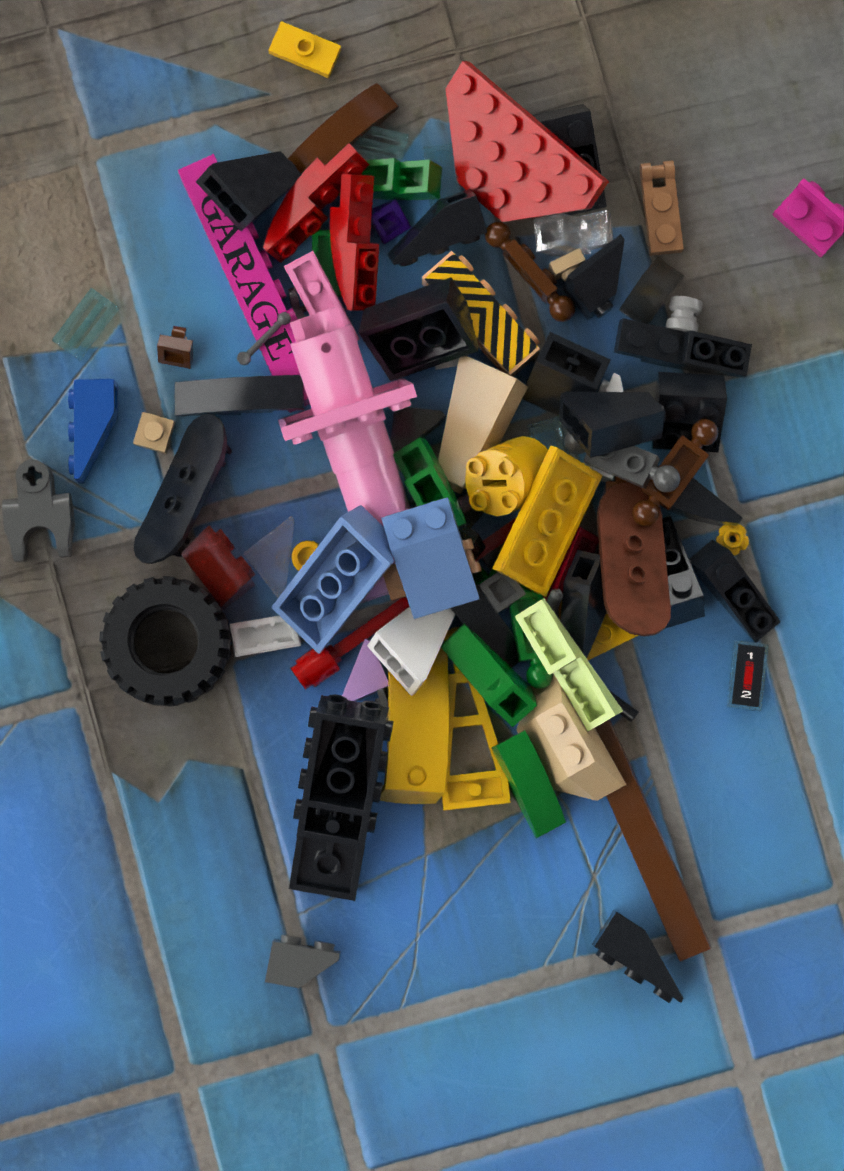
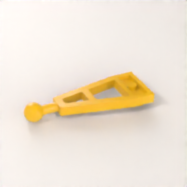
[442,627,511,811]

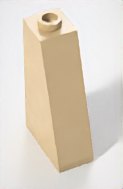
[438,356,528,494]

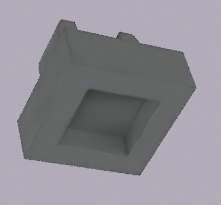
[478,572,526,614]

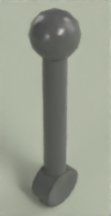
[237,312,291,366]

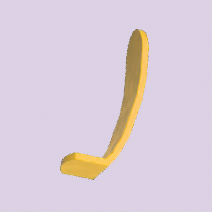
[380,647,449,804]

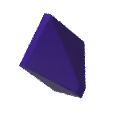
[371,199,411,245]

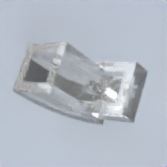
[534,210,613,257]

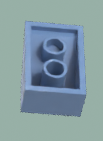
[381,497,480,619]

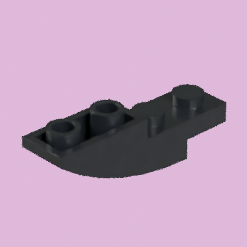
[614,318,752,377]

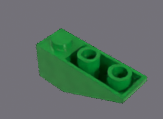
[441,623,537,727]

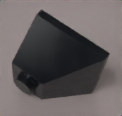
[563,234,625,320]

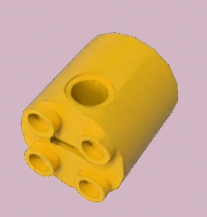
[465,436,548,516]

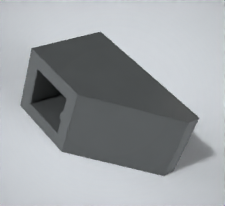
[265,935,341,988]

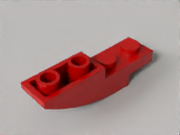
[263,143,370,263]
[330,174,379,311]

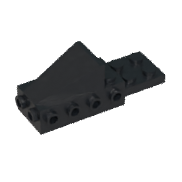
[289,694,394,901]

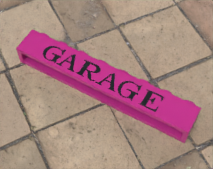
[178,154,310,413]

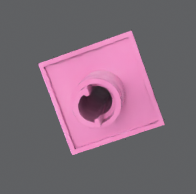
[278,306,417,564]

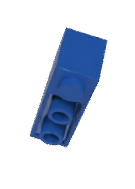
[68,379,118,484]

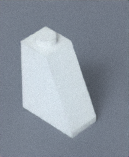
[367,607,455,696]

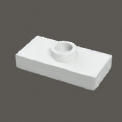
[229,616,301,658]

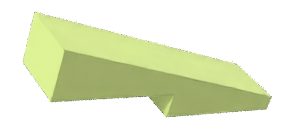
[515,598,623,731]

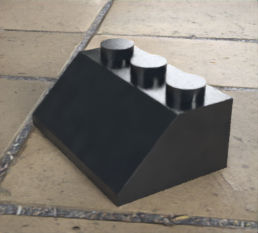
[359,277,479,381]

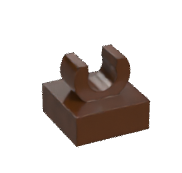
[157,326,193,369]

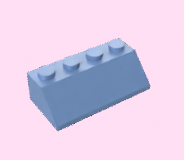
[271,505,394,654]

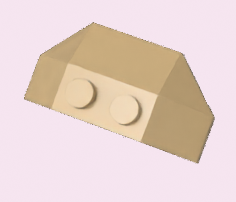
[516,673,626,801]

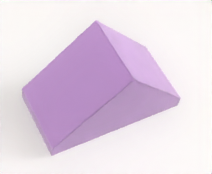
[342,639,388,701]

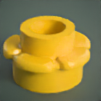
[716,524,749,556]

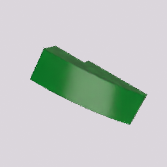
[338,158,442,200]
[393,437,466,528]
[491,730,566,838]

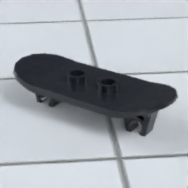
[133,414,232,564]

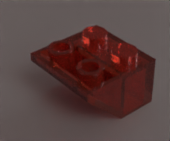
[181,525,256,609]

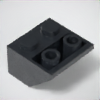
[522,332,611,417]
[652,372,727,453]

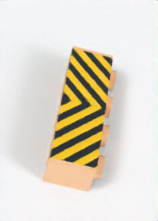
[422,251,540,377]

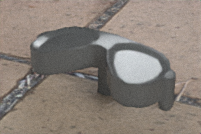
[288,287,307,319]

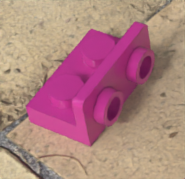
[772,178,844,258]

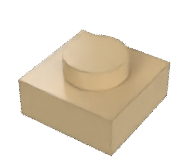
[548,248,586,281]
[133,412,175,454]

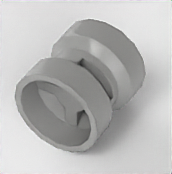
[665,296,703,332]

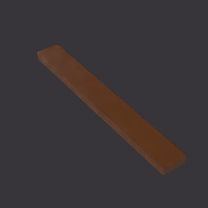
[595,719,712,961]

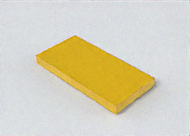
[492,446,603,597]

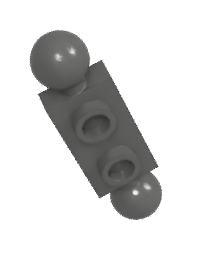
[564,432,680,492]

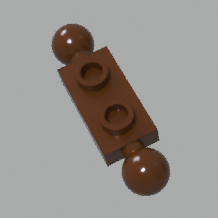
[485,221,576,322]
[632,419,718,527]

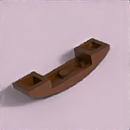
[288,83,399,174]

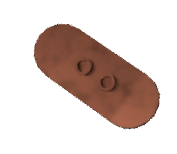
[597,482,671,636]

